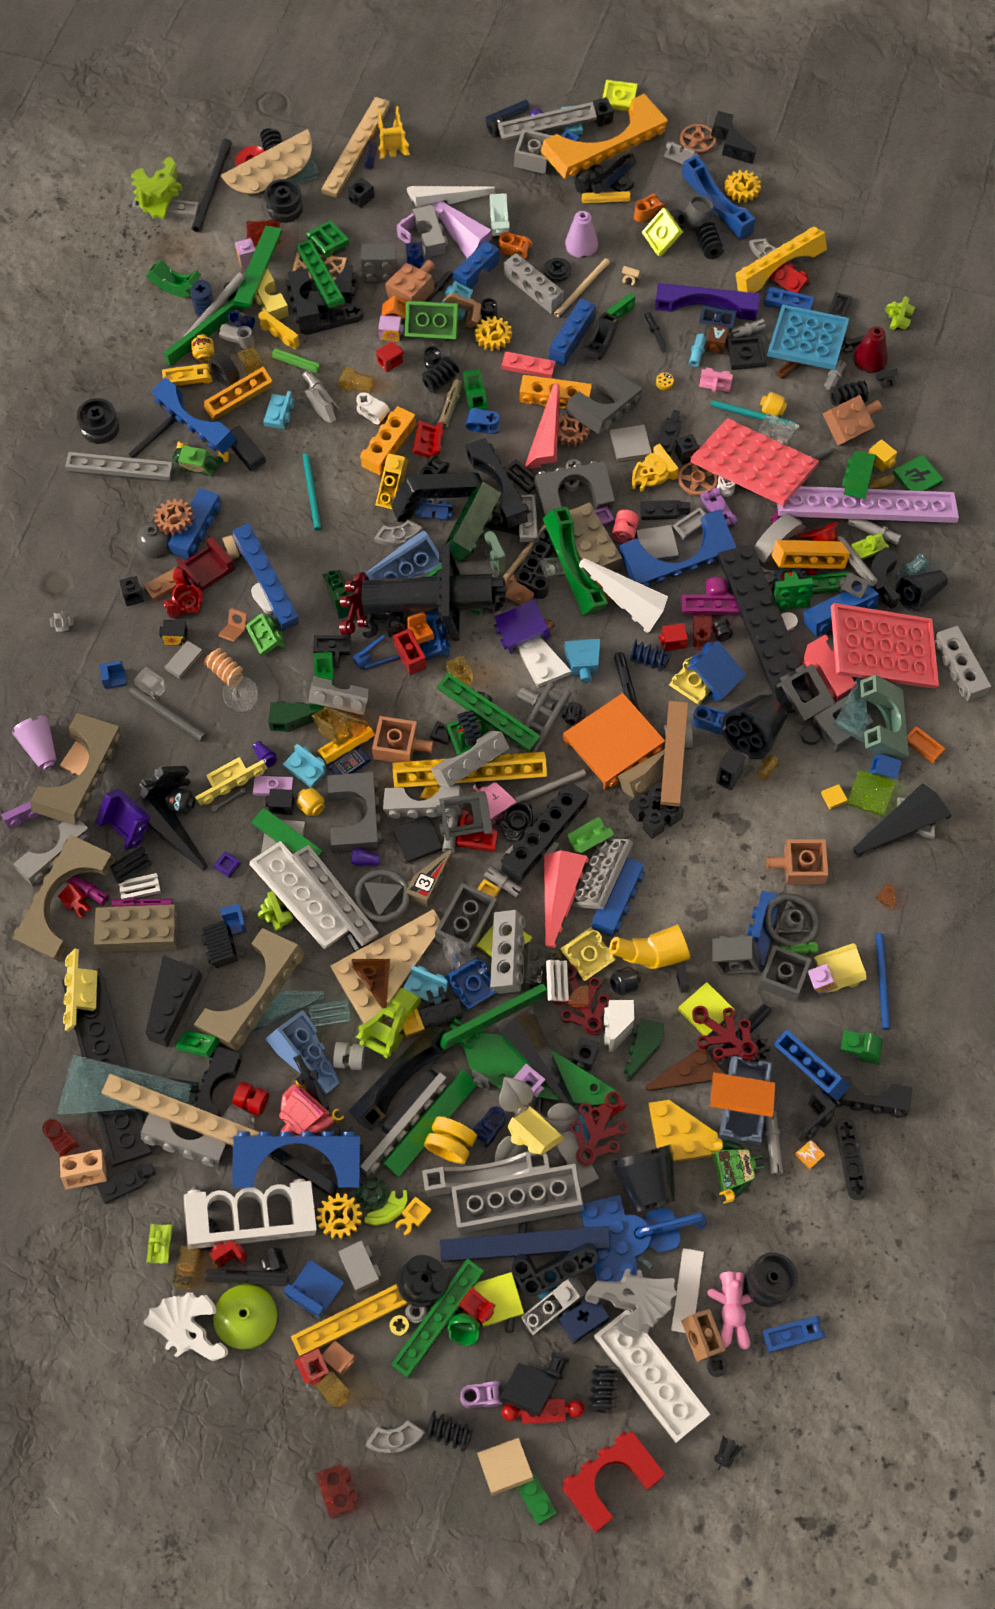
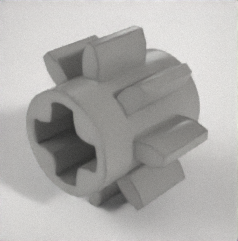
[49,611,73,632]

